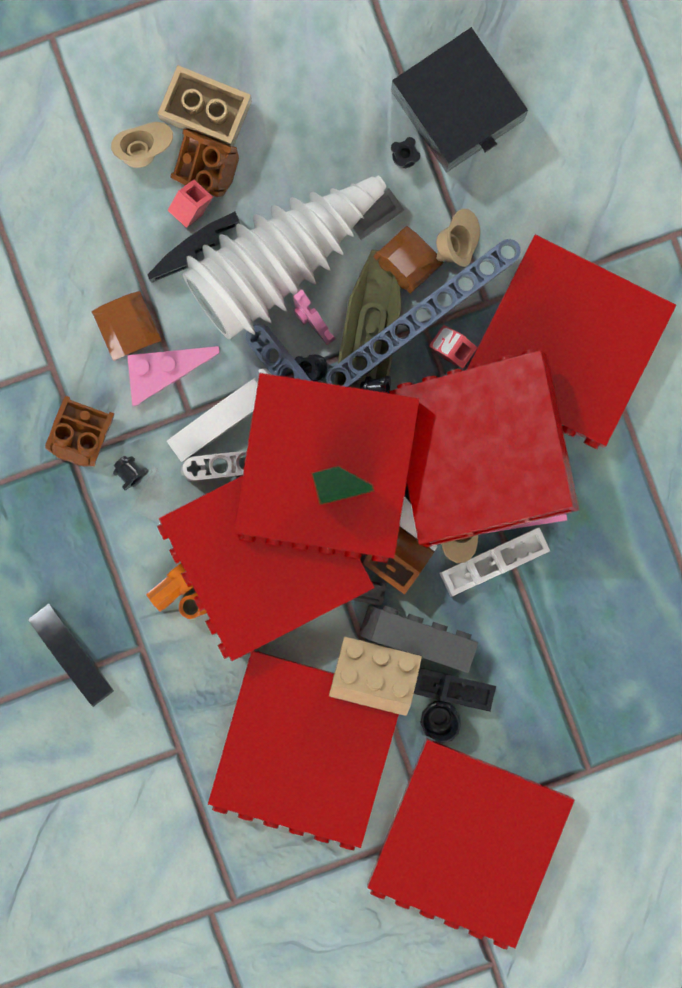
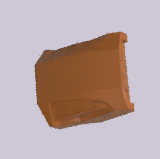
[170,128,239,197]
[373,226,444,294]
[91,291,162,361]
[45,396,115,466]

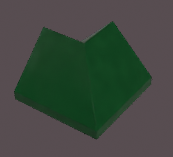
[312,466,374,505]

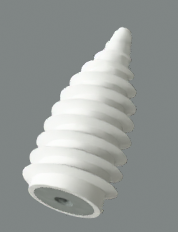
[183,175,387,339]

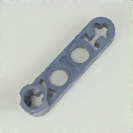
[246,325,311,381]

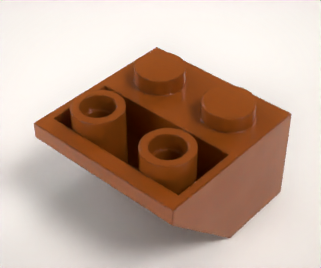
[362,526,435,595]

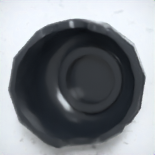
[420,700,461,744]

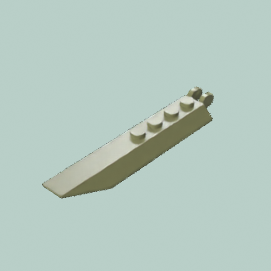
[334,250,401,389]

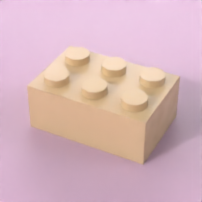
[158,65,252,146]
[329,636,422,716]

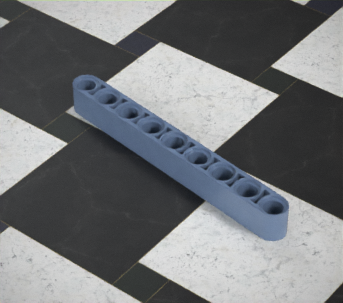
[327,239,521,387]

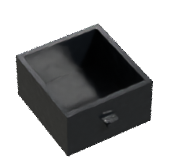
[391,27,528,173]

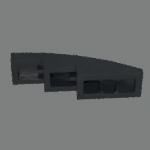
[147,211,240,283]
[28,604,114,707]
[413,668,496,712]

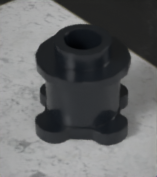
[391,137,420,169]
[295,354,328,381]
[360,376,391,394]
[113,456,149,491]

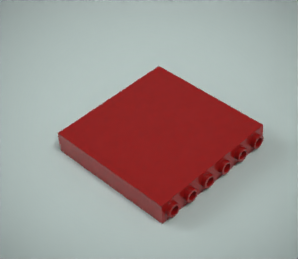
[467,234,677,449]
[390,349,579,547]
[234,373,420,563]
[157,475,375,662]
[208,650,399,851]
[367,738,575,950]

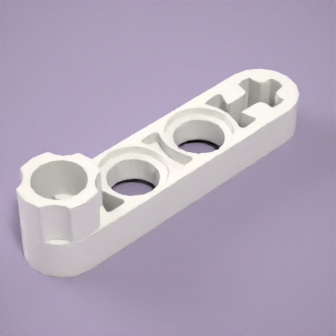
[180,451,247,482]

